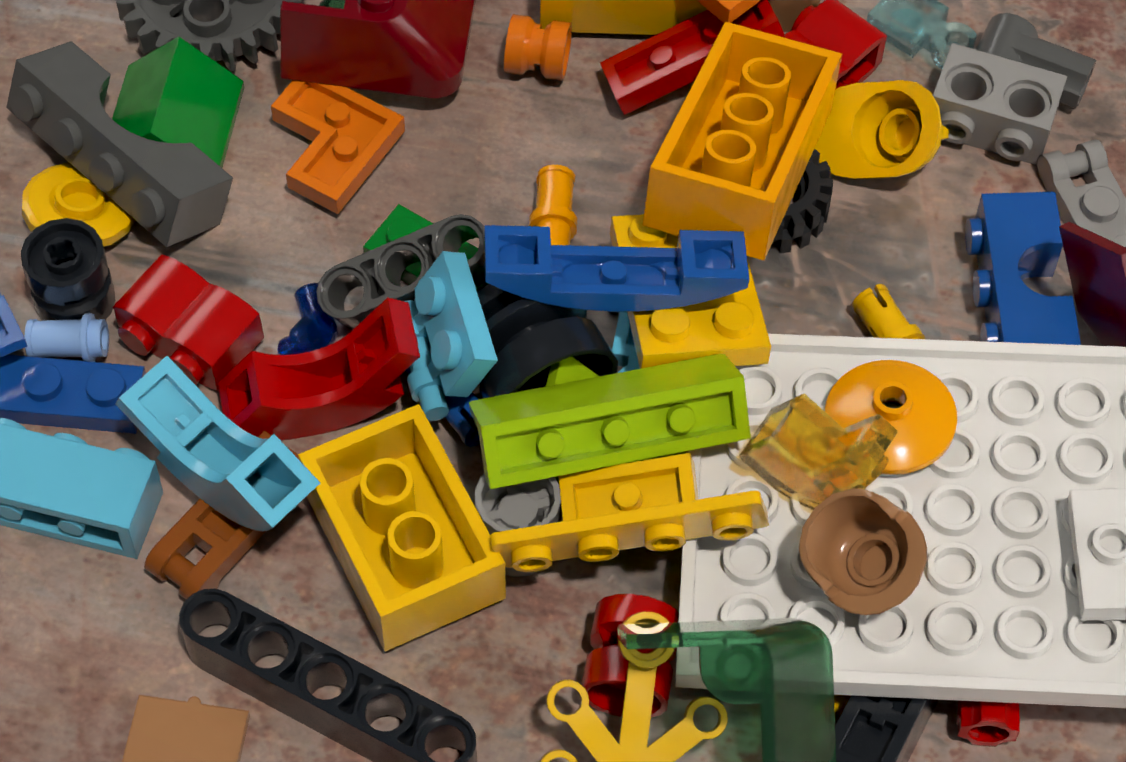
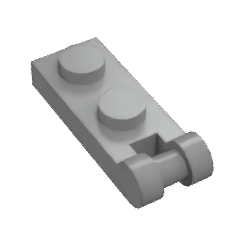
[1037,139,1126,247]

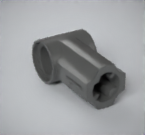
[975,13,1097,108]

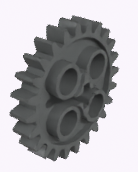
[116,0,302,71]

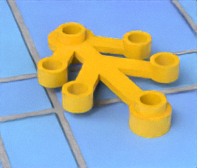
[539,612,728,762]

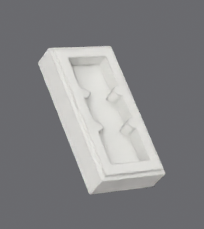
[1067,488,1126,620]

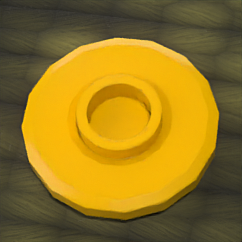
[22,162,136,247]

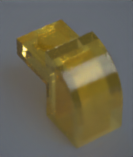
[739,393,898,510]

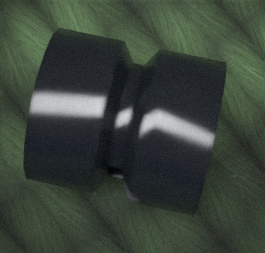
[21,218,116,321]

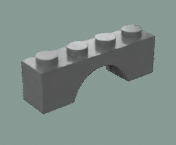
[6,41,233,247]

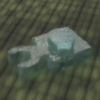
[867,0,977,69]

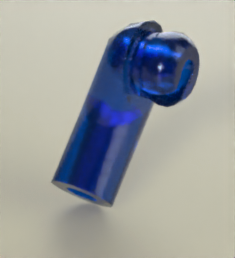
[277,283,338,355]

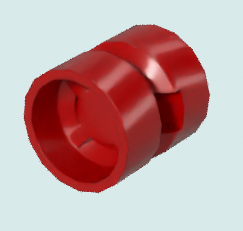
[582,594,679,718]

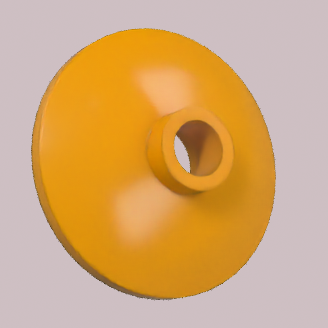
[825,360,957,475]

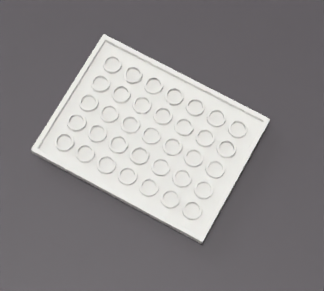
[676,334,1126,708]

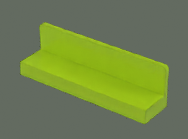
[469,354,751,489]

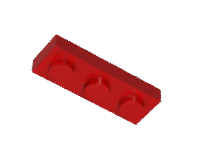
[600,0,785,115]

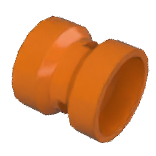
[504,14,572,81]

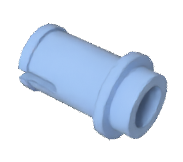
[24,313,109,362]

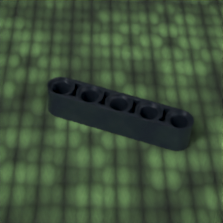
[179,588,477,762]

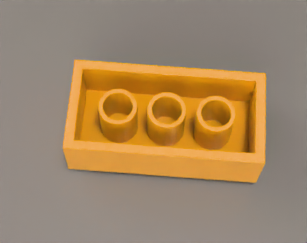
[643,22,842,261]

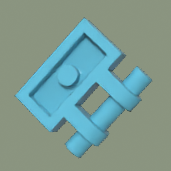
[405,251,498,421]

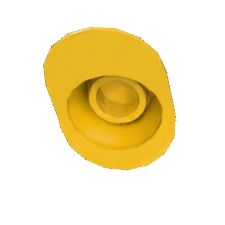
[814,80,949,179]

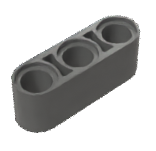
[317,214,486,331]

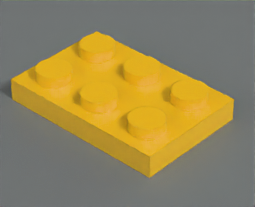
[610,214,771,369]

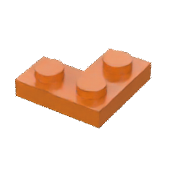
[271,80,405,214]

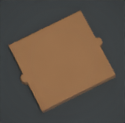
[122,695,250,762]

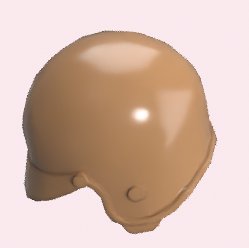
[799,488,927,615]

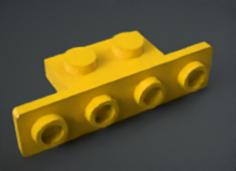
[491,453,769,572]

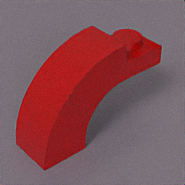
[218,297,420,440]

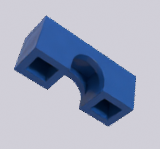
[965,192,1081,345]

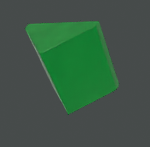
[112,37,244,168]

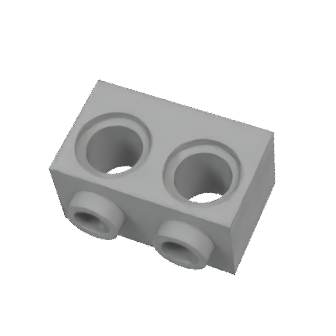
[933,43,1067,165]

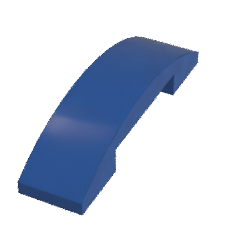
[484,225,749,312]

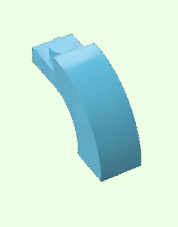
[115,356,320,531]

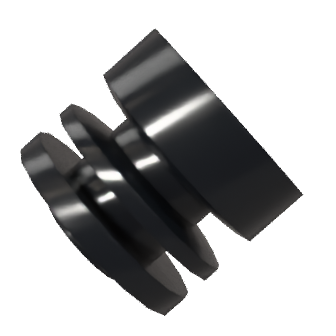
[477,284,619,398]

